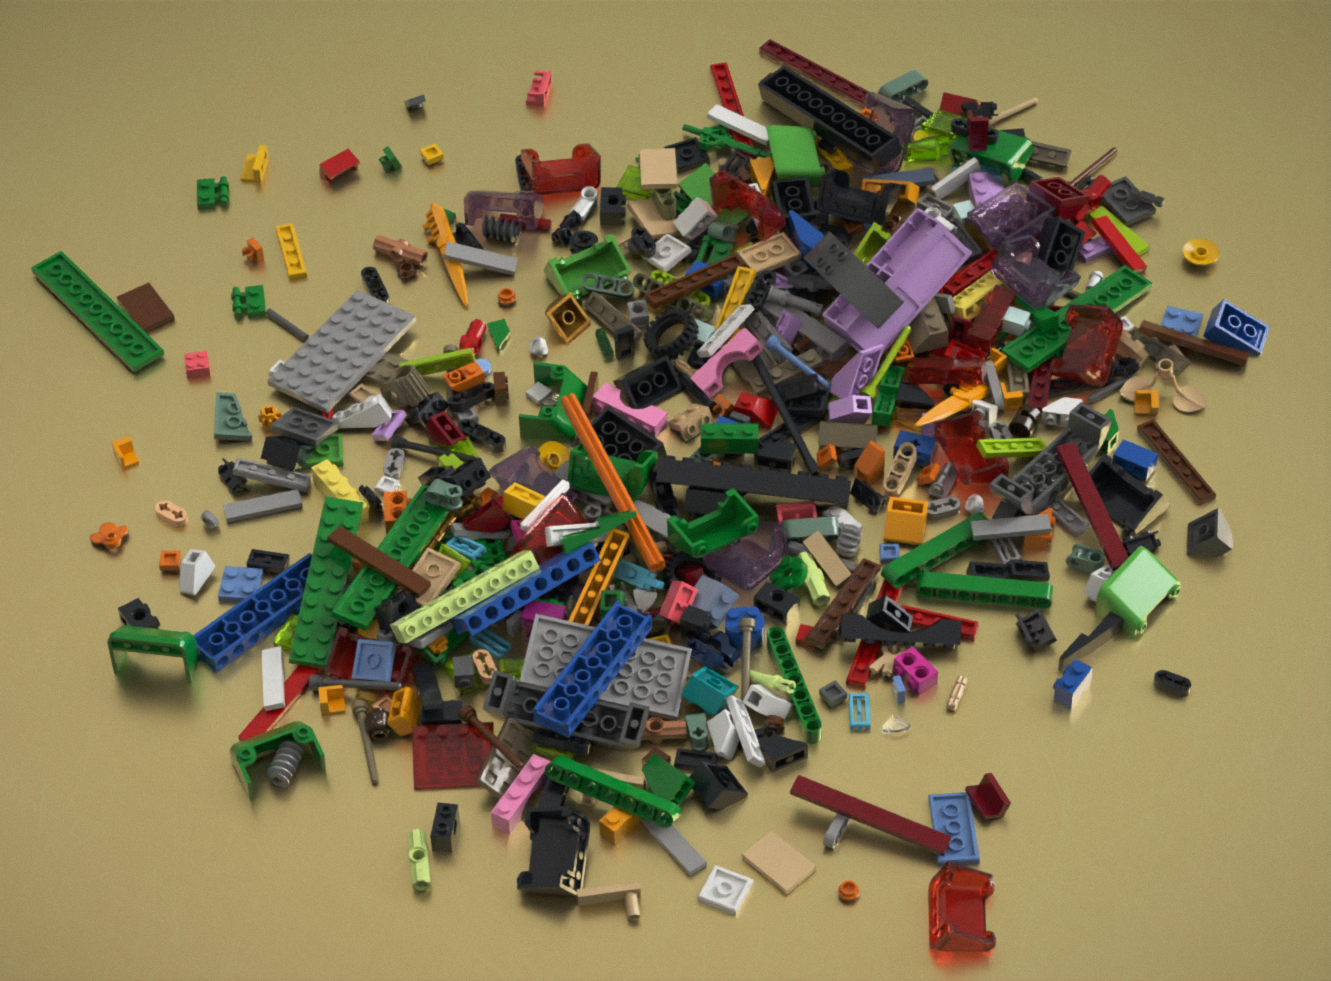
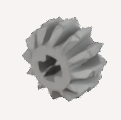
[836,524,863,558]

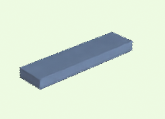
[862,168,935,186]

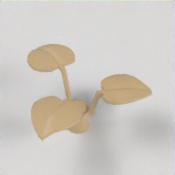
[1119,344,1206,413]

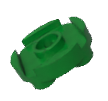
[769,556,808,592]

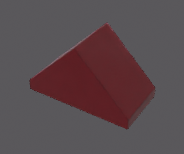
[948,315,974,345]
[674,564,705,587]

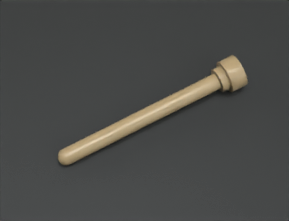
[989,97,1037,125]

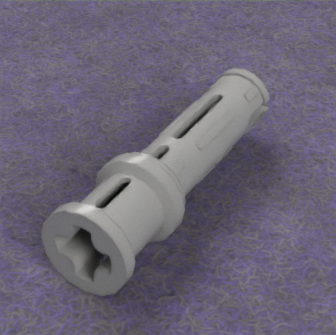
[766,285,823,316]

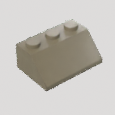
[908,297,949,354]
[818,420,878,451]

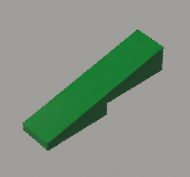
[1010,293,1059,333]
[872,365,905,427]
[559,509,637,554]

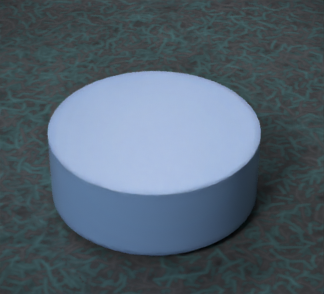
[476,359,491,376]

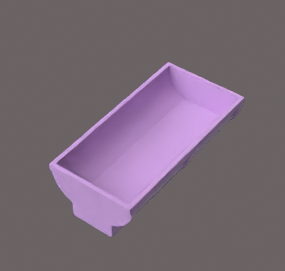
[822,208,972,354]

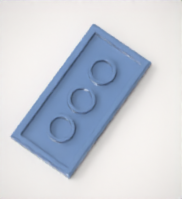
[928,792,980,867]

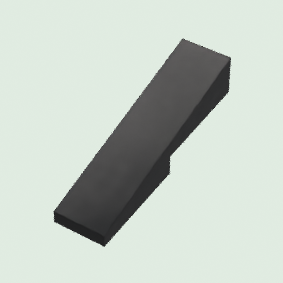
[649,468,681,521]
[966,559,1050,581]
[1058,611,1124,672]
[413,664,444,710]

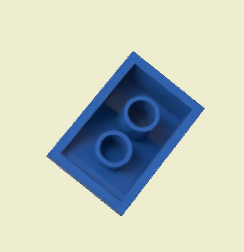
[789,209,824,273]
[1203,299,1270,355]

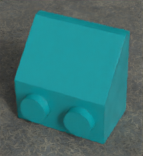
[682,666,739,716]

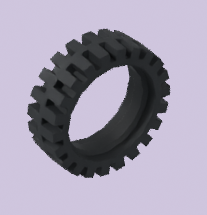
[643,308,699,361]
[662,551,722,590]

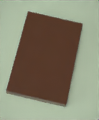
[117,282,175,332]

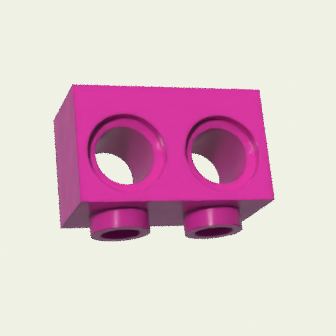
[893,647,938,695]

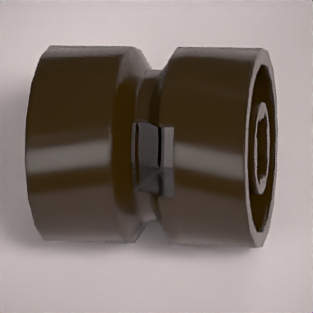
[1008,404,1042,438]

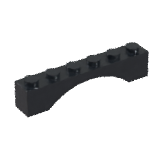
[839,613,962,648]

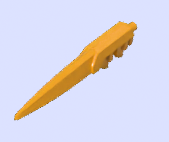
[422,203,468,307]
[915,381,989,427]

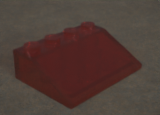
[412,722,495,790]

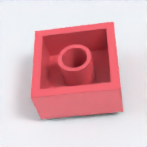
[184,351,210,378]

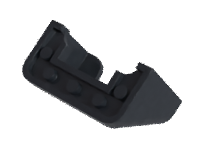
[817,169,902,225]
[1089,453,1170,535]
[517,806,590,896]

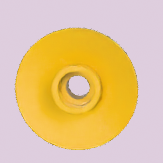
[1183,238,1219,266]
[536,441,570,477]

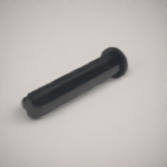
[677,372,717,413]

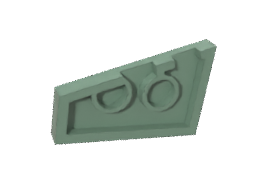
[214,392,252,441]

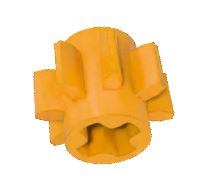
[258,405,282,428]
[426,635,448,656]

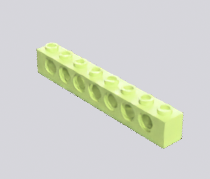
[390,550,539,643]

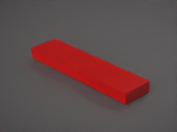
[1091,216,1147,273]
[902,605,979,641]

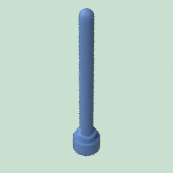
[764,334,837,397]

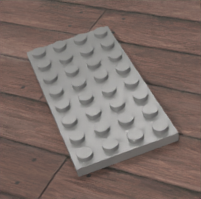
[267,290,417,413]
[519,614,692,721]

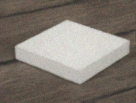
[641,233,692,272]
[698,865,753,915]

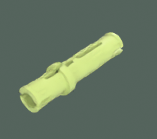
[750,669,796,694]

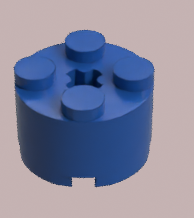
[725,606,765,652]

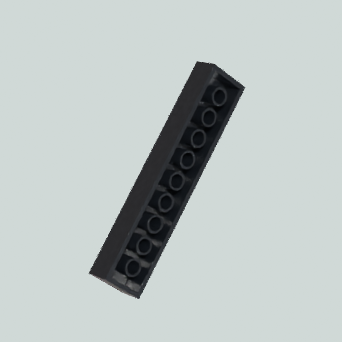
[758,66,901,172]
[656,455,851,505]

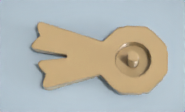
[869,641,907,677]

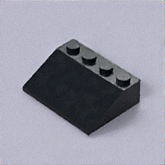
[570,405,667,468]

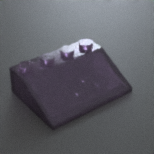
[967,182,1056,256]

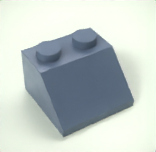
[692,575,740,630]

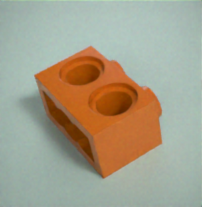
[384,490,411,534]

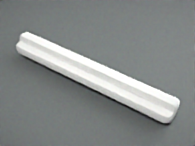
[520,480,570,532]

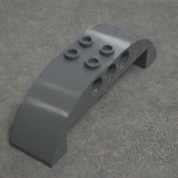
[803,231,904,329]
[989,402,1112,515]
[483,670,650,750]

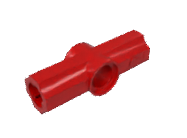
[1070,175,1111,225]
[459,319,487,356]

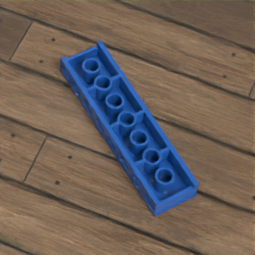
[449,542,601,636]
[193,553,312,673]
[534,600,652,738]

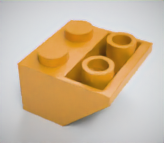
[883,496,928,545]

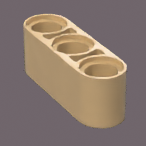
[883,442,917,498]

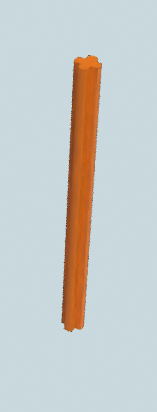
[560,393,666,573]

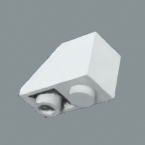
[1041,397,1083,427]
[971,400,998,434]
[179,549,216,595]
[743,685,794,722]
[707,709,740,761]

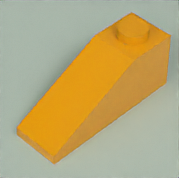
[750,157,777,202]
[861,178,920,204]
[599,799,652,846]

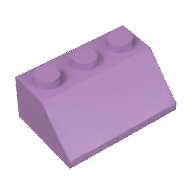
[968,172,1013,223]

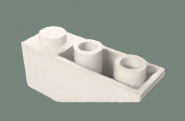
[332,393,392,428]

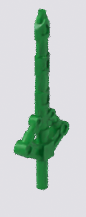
[682,124,774,162]

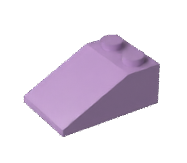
[829,344,884,399]

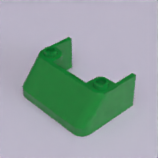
[519,362,587,442]
[107,625,199,683]
[230,721,326,800]

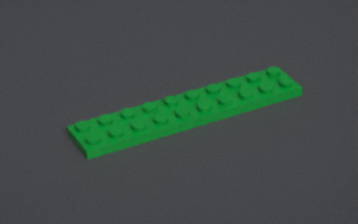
[31,251,164,372]
[1001,265,1152,373]
[331,484,452,631]
[289,496,364,669]

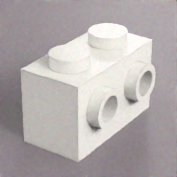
[673,197,717,240]

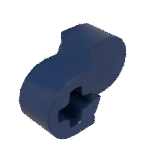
[710,631,741,667]
[686,639,724,671]

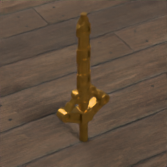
[417,489,483,562]

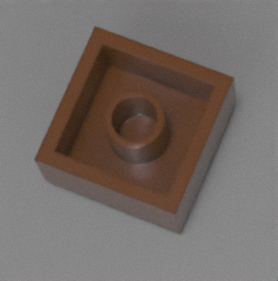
[493,372,509,405]

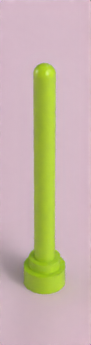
[860,326,911,401]

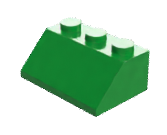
[701,423,759,454]

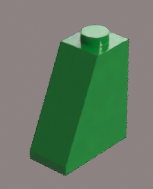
[642,753,696,806]

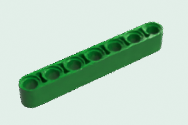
[881,512,989,588]
[916,571,1053,609]
[767,626,822,744]
[545,755,681,828]

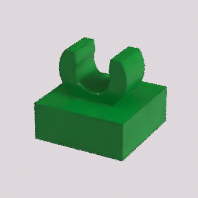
[379,146,402,171]

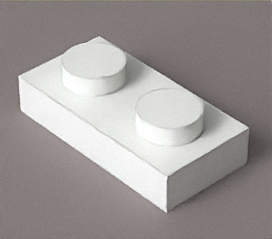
[822,503,862,533]

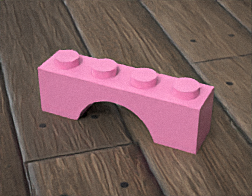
[690,327,764,399]
[593,383,668,438]
[491,754,551,835]

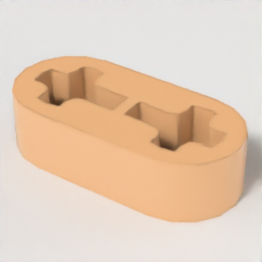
[155,500,188,528]
[473,649,497,684]

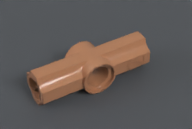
[373,235,428,266]
[641,717,686,744]

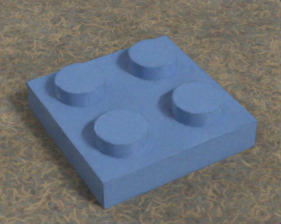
[1161,306,1203,337]
[218,566,264,602]
[352,639,396,682]

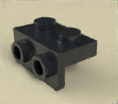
[405,392,449,428]
[1015,608,1058,652]

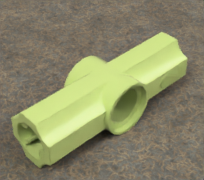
[797,552,830,607]
[407,829,431,891]

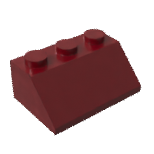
[1027,177,1090,220]

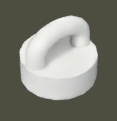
[529,336,548,356]
[965,494,984,514]

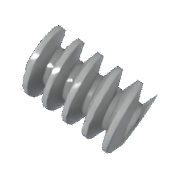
[266,741,304,787]

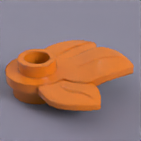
[90,522,128,549]

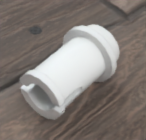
[1085,271,1103,291]

